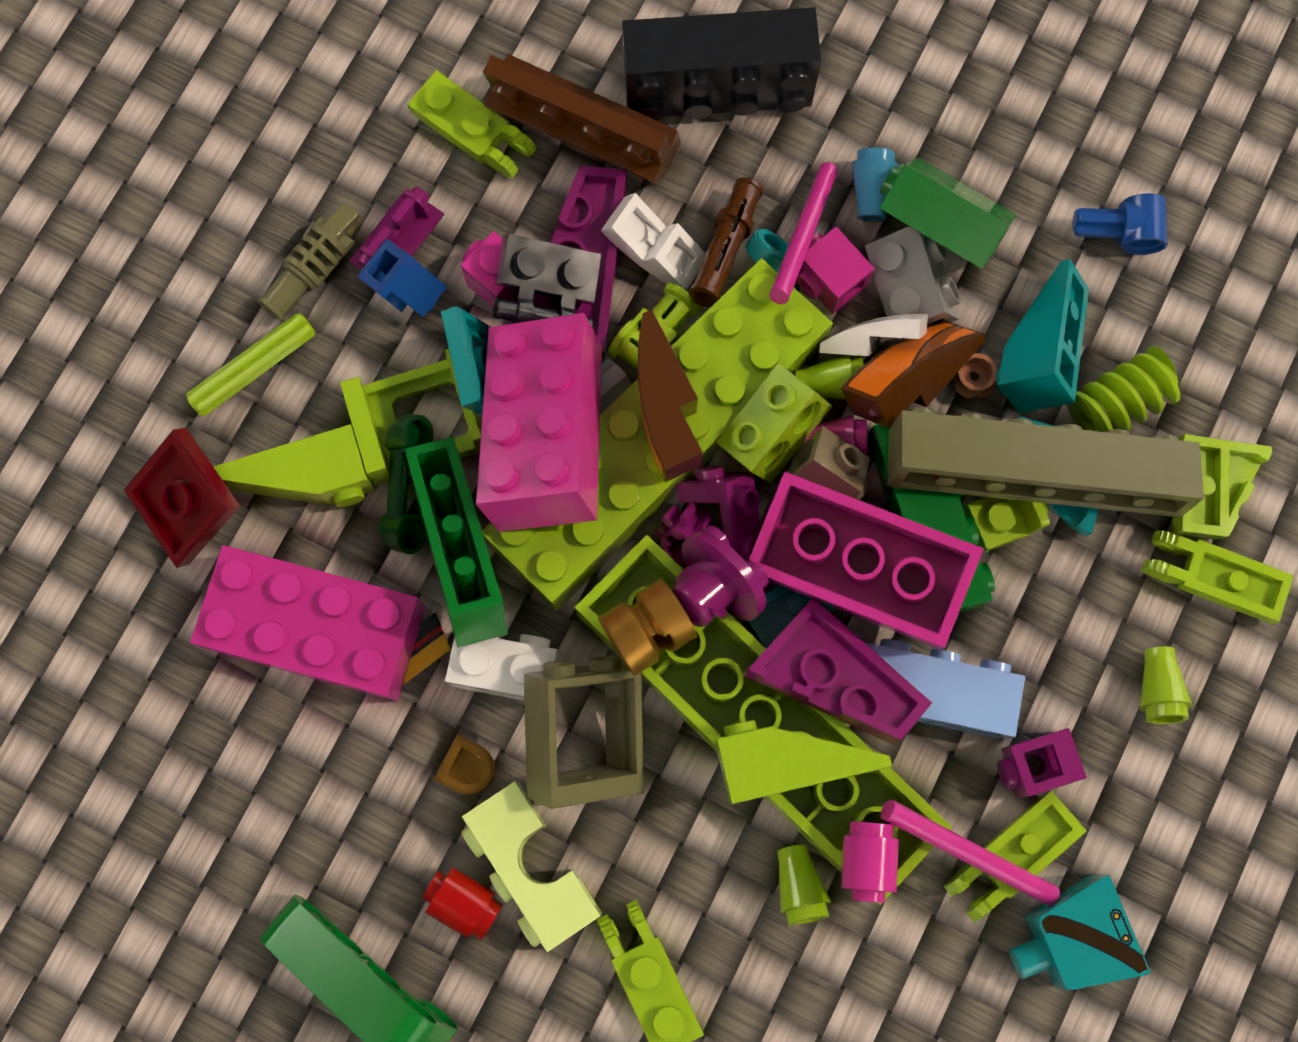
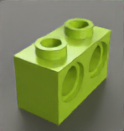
[716,363,832,483]

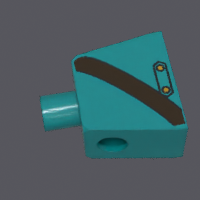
[1009,874,1151,991]

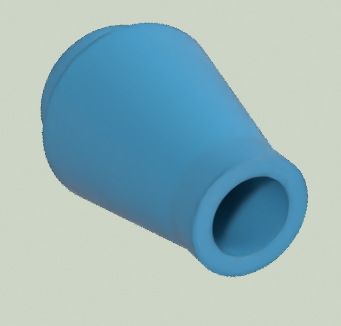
[852,147,899,222]

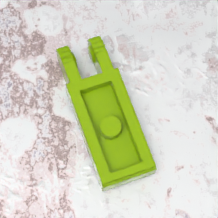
[407,70,537,179]
[1141,530,1294,625]
[944,790,1087,922]
[597,899,704,1042]

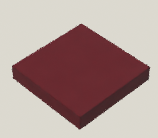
[124,428,241,568]

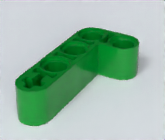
[260,894,458,1042]

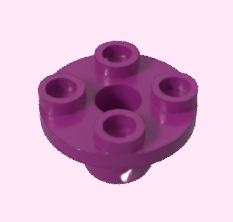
[672,526,769,627]

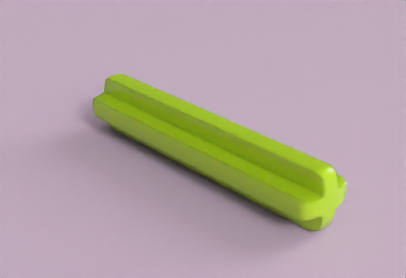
[186,313,315,416]

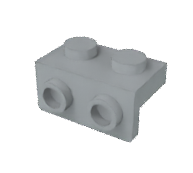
[865,226,961,325]

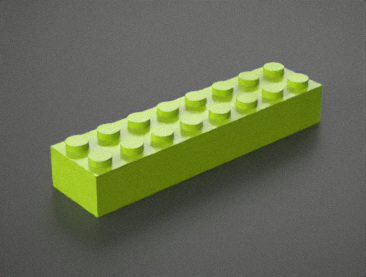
[482,258,833,612]
[574,535,952,905]

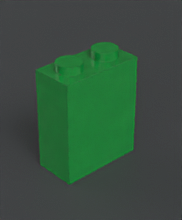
[880,158,1017,269]

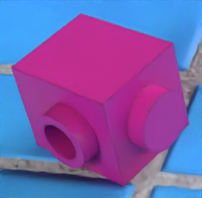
[797,226,875,315]
[460,231,514,308]

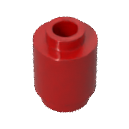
[422,867,503,941]

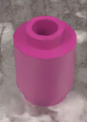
[841,822,899,903]

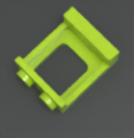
[340,349,482,485]

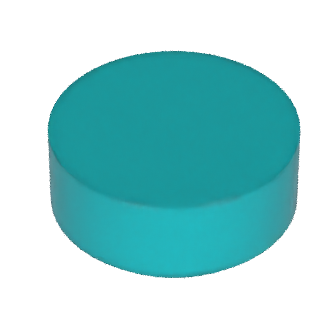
[745,229,789,272]

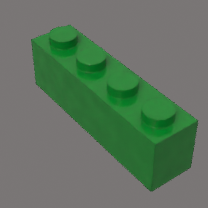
[868,425,995,614]
[405,437,508,648]

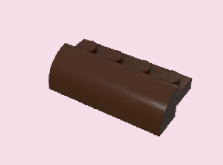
[483,54,681,184]

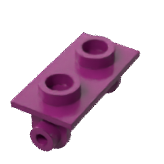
[349,186,444,270]

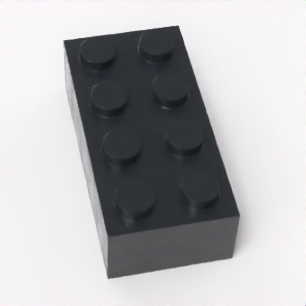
[622,7,822,121]

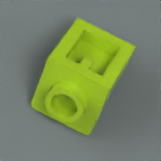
[963,497,1050,553]

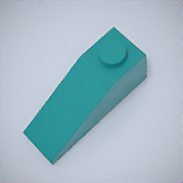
[996,259,1089,413]

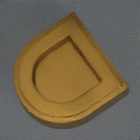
[434,734,495,795]

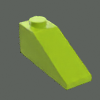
[213,424,376,507]
[715,720,892,805]

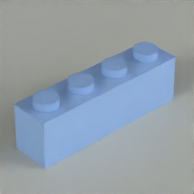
[851,631,1025,740]

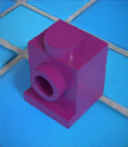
[997,728,1087,798]

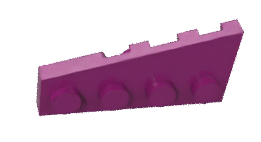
[533,166,627,357]

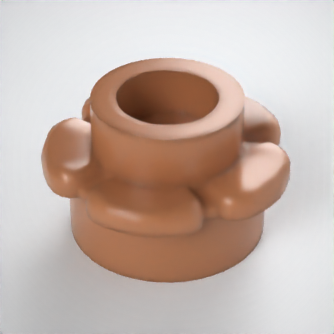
[951,353,997,399]

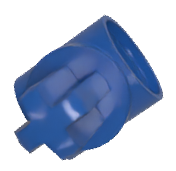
[1072,193,1168,255]

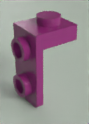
[676,465,761,561]

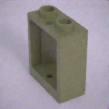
[524,656,644,809]

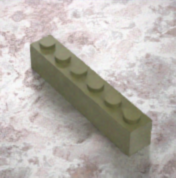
[888,408,1204,517]

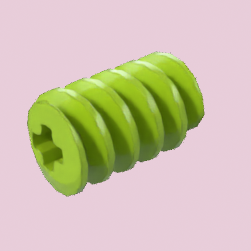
[1067,346,1181,432]

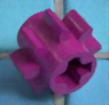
[655,503,715,567]

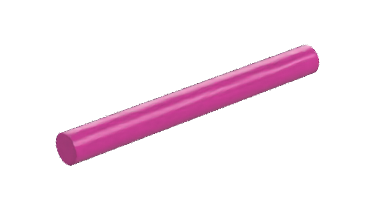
[769,162,838,304]
[881,800,1060,906]

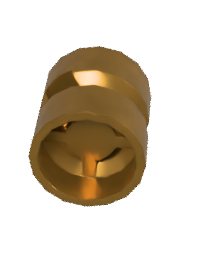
[598,578,697,676]

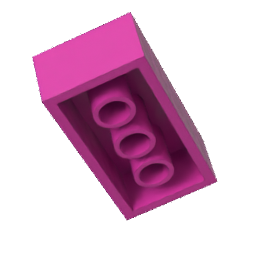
[476,313,602,532]
[749,471,984,650]
[190,545,426,702]

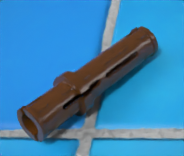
[689,177,763,308]

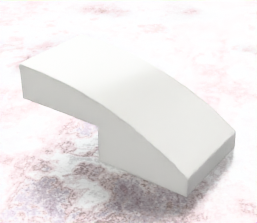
[601,193,705,290]
[820,314,928,356]

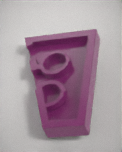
[743,598,932,745]

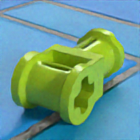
[607,282,701,371]

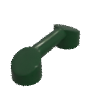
[379,414,433,554]

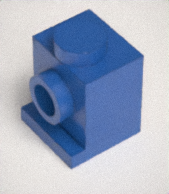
[357,239,447,317]

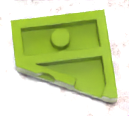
[1172,434,1272,540]

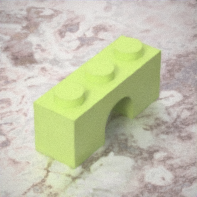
[461,781,602,952]

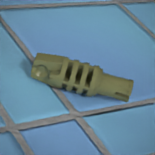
[257,202,361,321]

